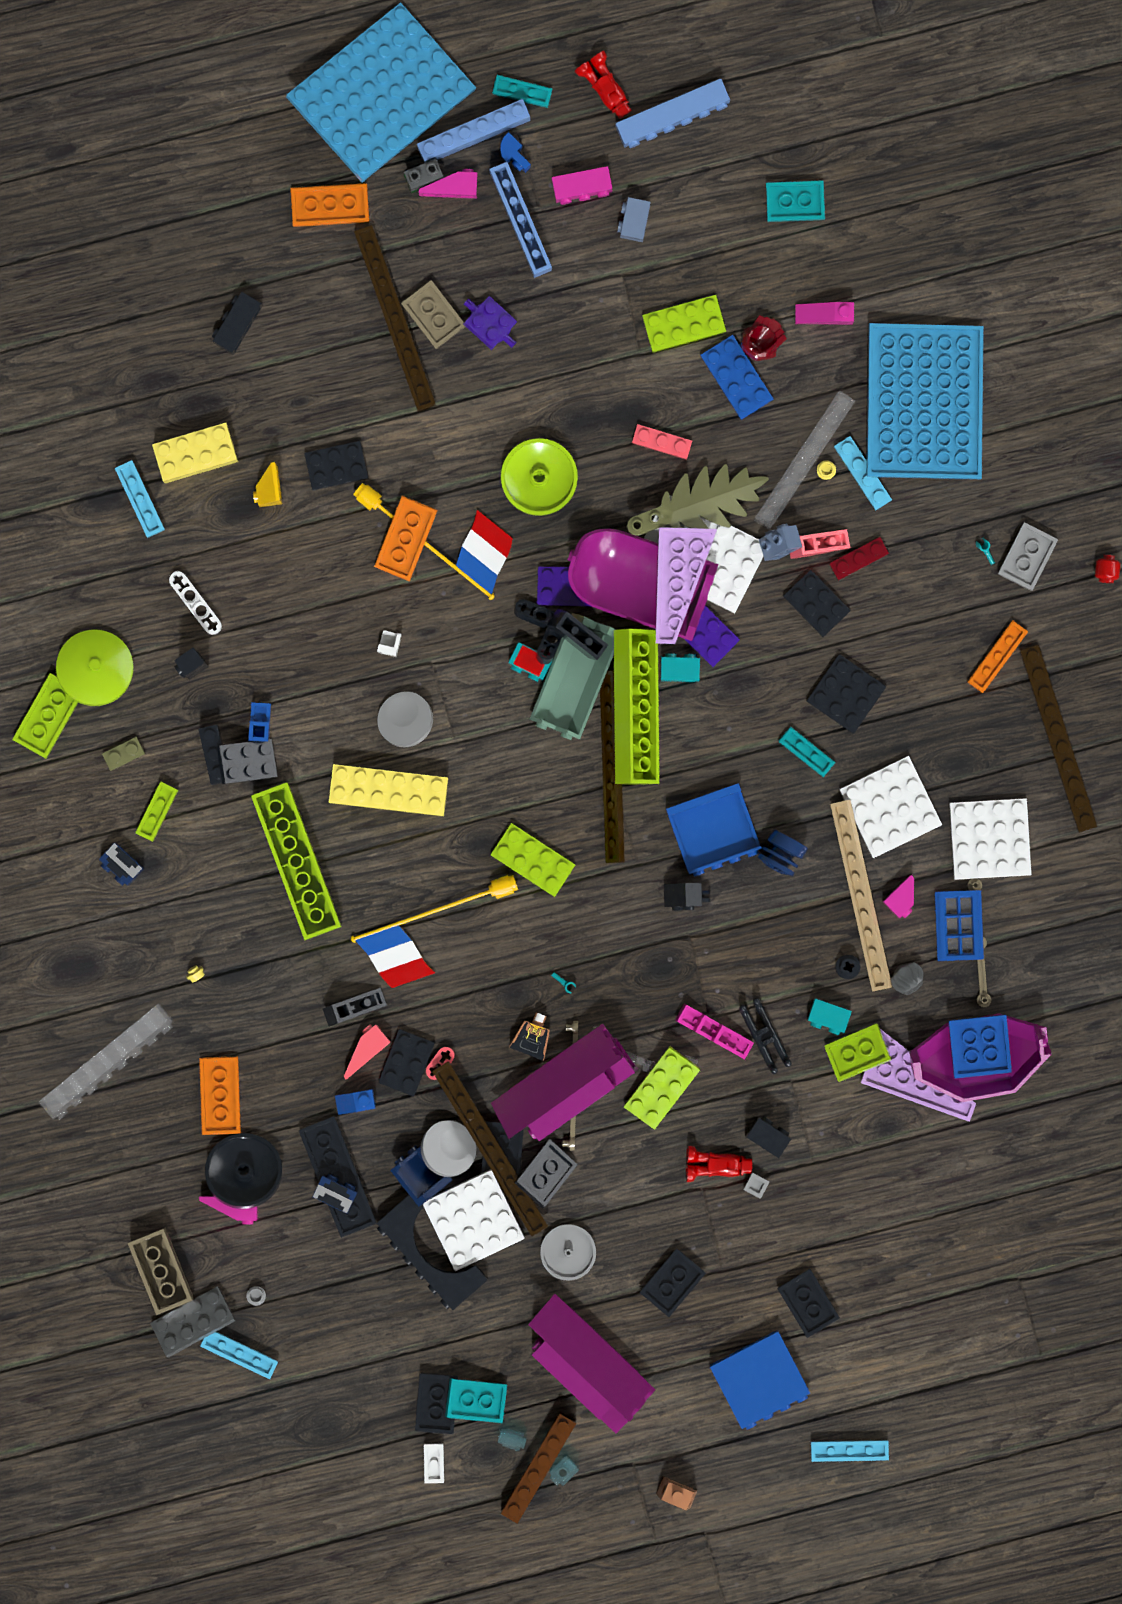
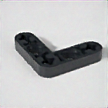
[514,599,562,664]

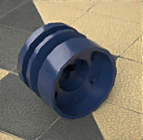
[757,829,808,877]

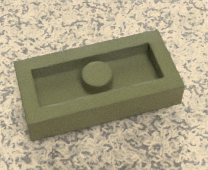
[102,737,145,771]

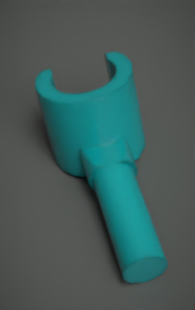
[975,538,995,565]
[551,972,576,993]

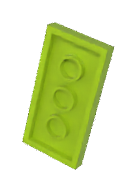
[642,295,726,353]
[12,673,78,759]
[491,823,575,897]
[624,1046,700,1130]

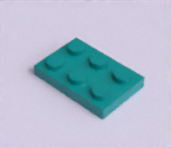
[766,181,825,222]
[445,1378,507,1423]

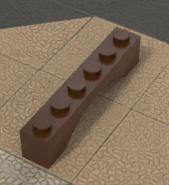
[501,1412,576,1524]

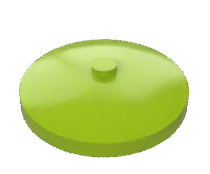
[501,439,578,516]
[56,630,133,706]

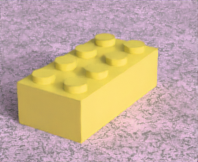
[152,423,238,483]

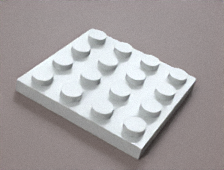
[839,756,942,858]
[949,798,1031,880]
[423,1169,525,1271]

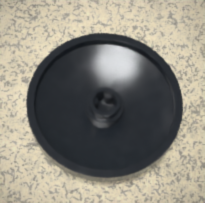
[205,1133,282,1209]

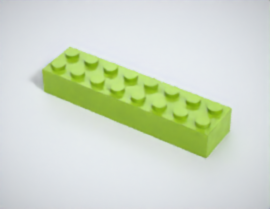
[614,629,659,785]
[251,783,342,940]

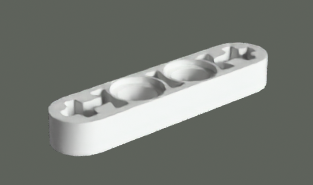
[169,572,222,635]

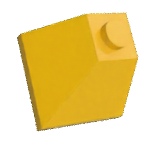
[253,462,282,507]

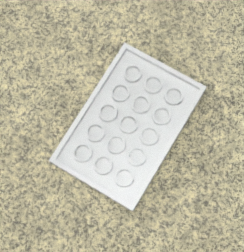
[644,495,763,614]

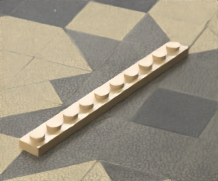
[830,800,892,991]

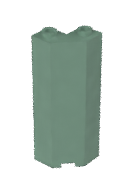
[530,613,616,740]

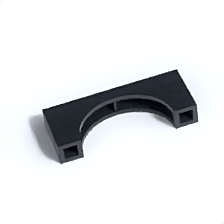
[377,1195,488,1310]

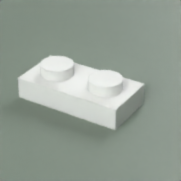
[424,1443,444,1483]

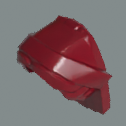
[741,315,787,361]

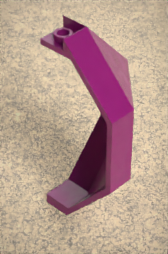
[909,1014,1052,1102]

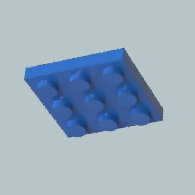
[948,1015,1012,1078]

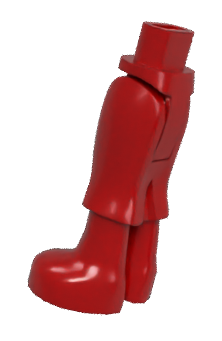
[575,51,632,119]
[686,1146,752,1182]

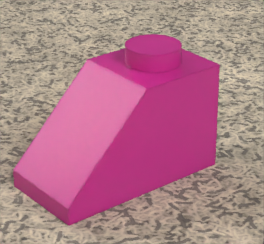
[883,875,914,918]

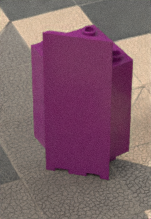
[491,1024,638,1141]
[528,1294,656,1434]

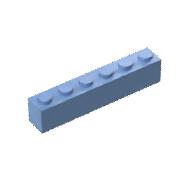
[615,79,730,148]
[417,99,530,163]
[490,162,552,278]

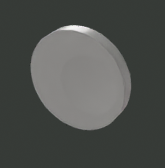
[377,692,433,747]
[421,1121,476,1177]
[540,1224,596,1280]

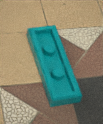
[492,75,552,108]
[778,727,835,777]

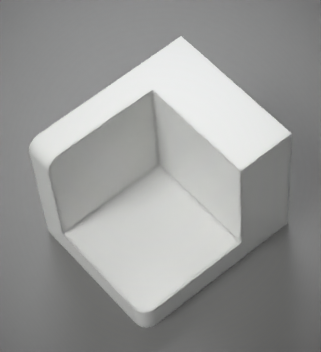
[377,631,402,657]

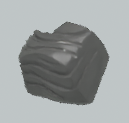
[891,962,924,995]

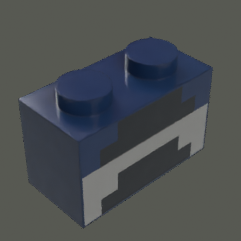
[99,842,144,886]
[312,1174,358,1214]

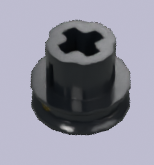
[835,955,861,979]

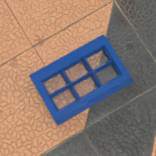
[935,890,984,961]

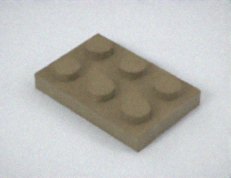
[401,280,466,349]

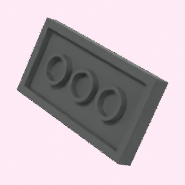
[150,1286,236,1358]

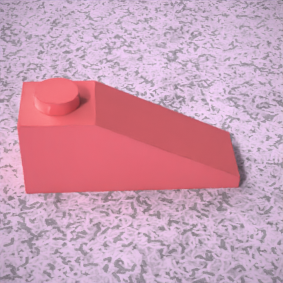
[790,529,851,559]
[344,1024,391,1079]

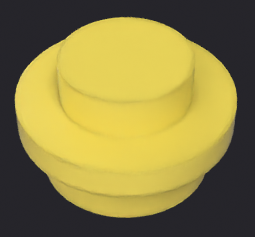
[817,460,836,480]
[186,965,205,983]

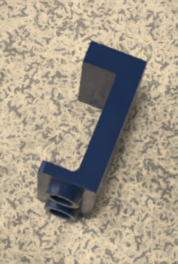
[390,1145,452,1207]

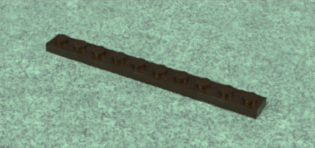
[354,225,436,412]
[1020,645,1097,833]
[600,671,625,863]
[432,1061,548,1237]

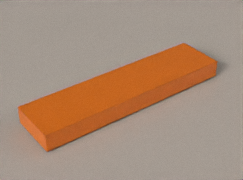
[967,620,1028,693]

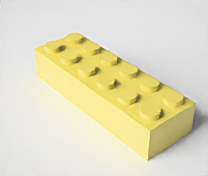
[329,764,448,816]

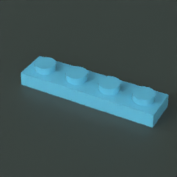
[834,436,892,511]
[115,460,165,538]
[200,1332,278,1379]
[811,1440,889,1462]

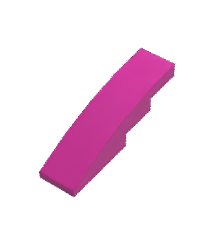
[675,1004,754,1059]

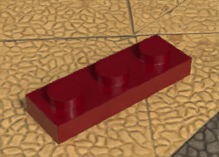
[829,537,889,581]

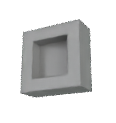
[743,1173,769,1199]

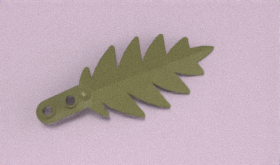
[627,464,769,536]

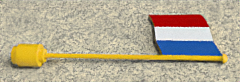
[353,483,513,600]
[351,875,518,988]

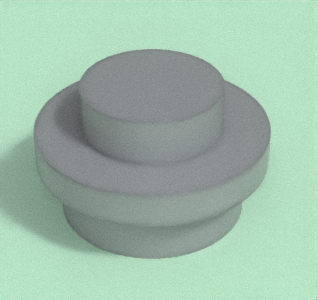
[246,1286,266,1306]

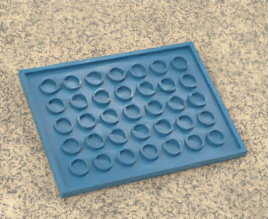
[286,3,476,182]
[867,323,983,480]

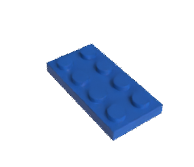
[700,335,774,420]

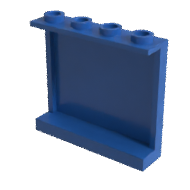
[666,783,762,877]
[709,1330,810,1430]

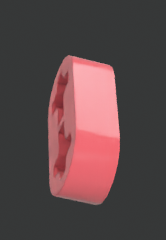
[426,1047,455,1080]

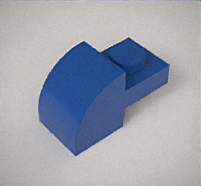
[500,132,531,173]
[249,703,271,742]

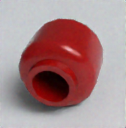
[1095,555,1121,583]

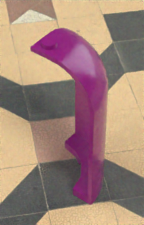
[568,529,719,641]

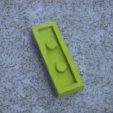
[136,782,178,842]

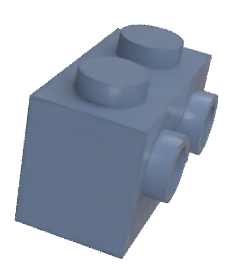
[617,197,651,242]
[759,524,802,561]

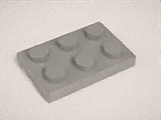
[998,522,1058,591]

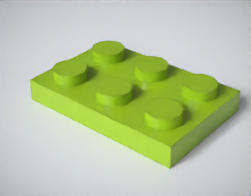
[824,1024,892,1082]

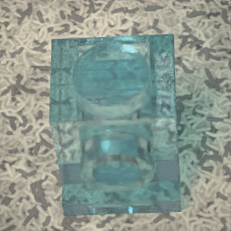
[549,1454,579,1486]

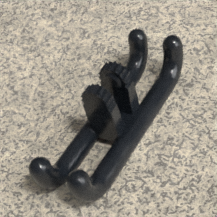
[739,998,792,1074]

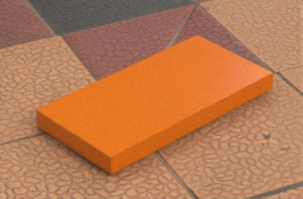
[291,183,369,227]
[374,496,438,581]
[199,1056,241,1135]

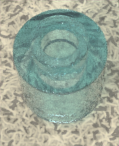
[497,1428,527,1451]

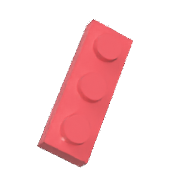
[632,424,692,460]

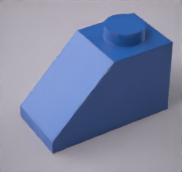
[335,1089,376,1115]

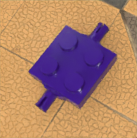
[463,296,517,350]

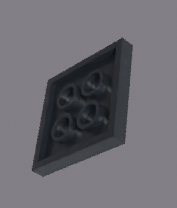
[806,654,886,734]

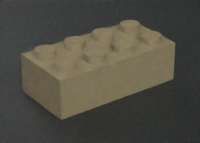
[128,1227,194,1315]

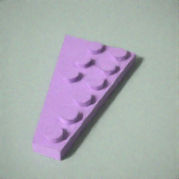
[656,527,717,644]
[860,1029,976,1122]

